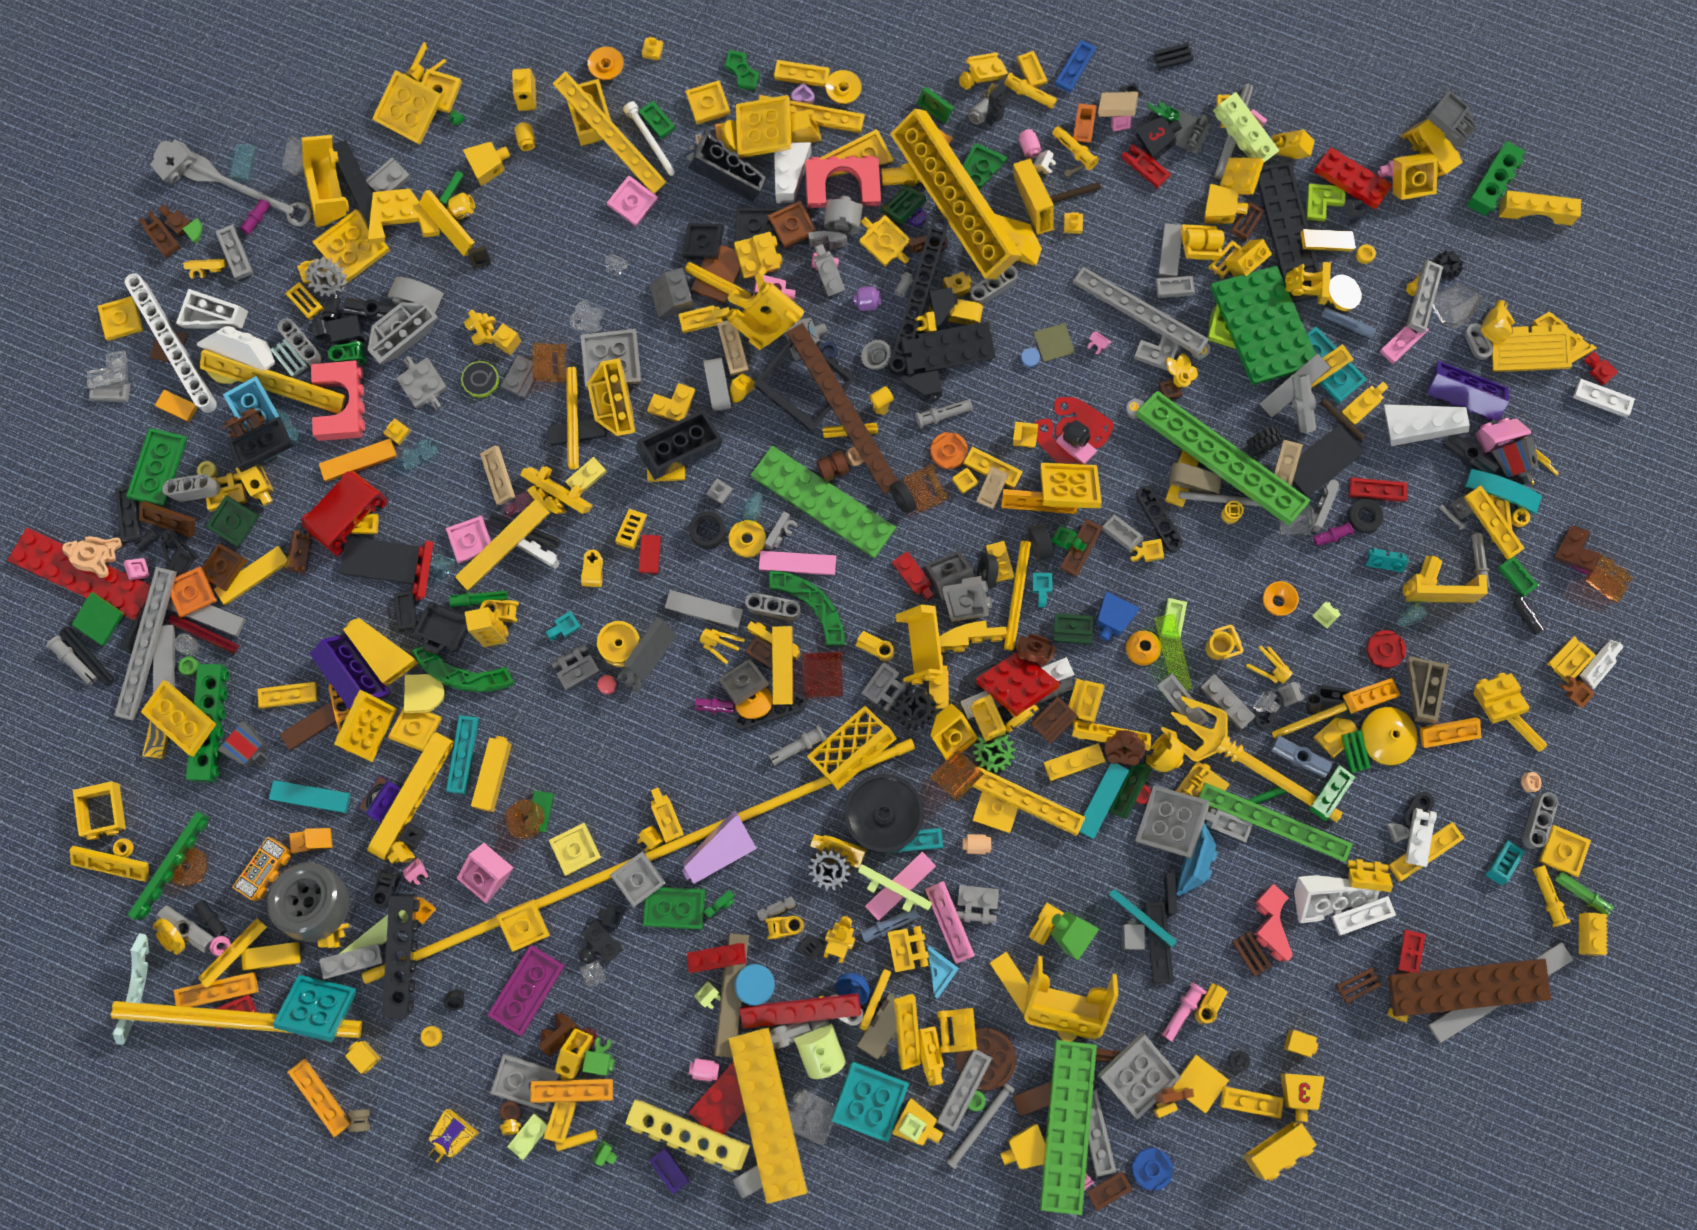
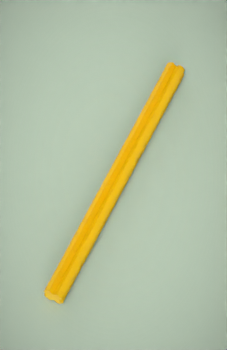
[111,1001,362,1038]

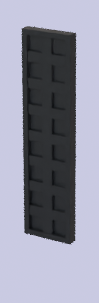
[1257,161,1319,303]

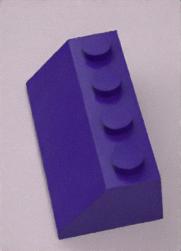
[1427,361,1509,421]
[309,634,391,710]

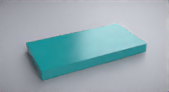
[1307,327,1367,404]

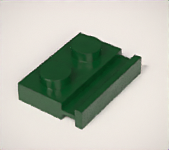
[1053,613,1094,645]

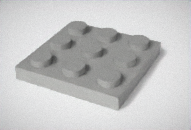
[581,329,642,390]
[1135,786,1210,859]
[1098,1032,1181,1120]

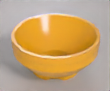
[1263,581,1299,616]
[1126,631,1161,666]

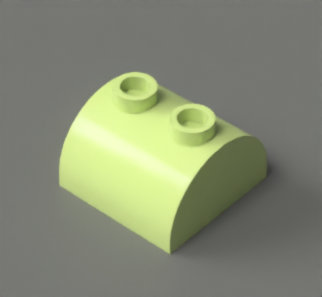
[794,1023,846,1079]

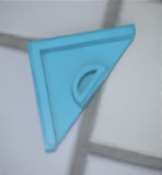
[927,946,959,999]

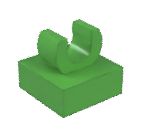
[592,1140,617,1167]

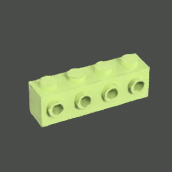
[1213,92,1279,162]

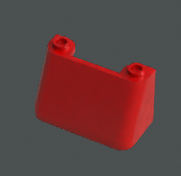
[301,471,389,557]

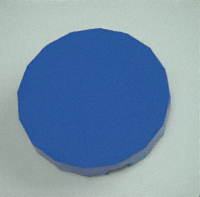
[1132,1148,1173,1190]

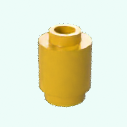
[514,122,536,151]

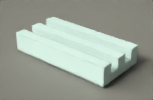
[270,339,309,378]

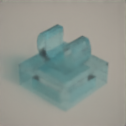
[430,554,456,578]

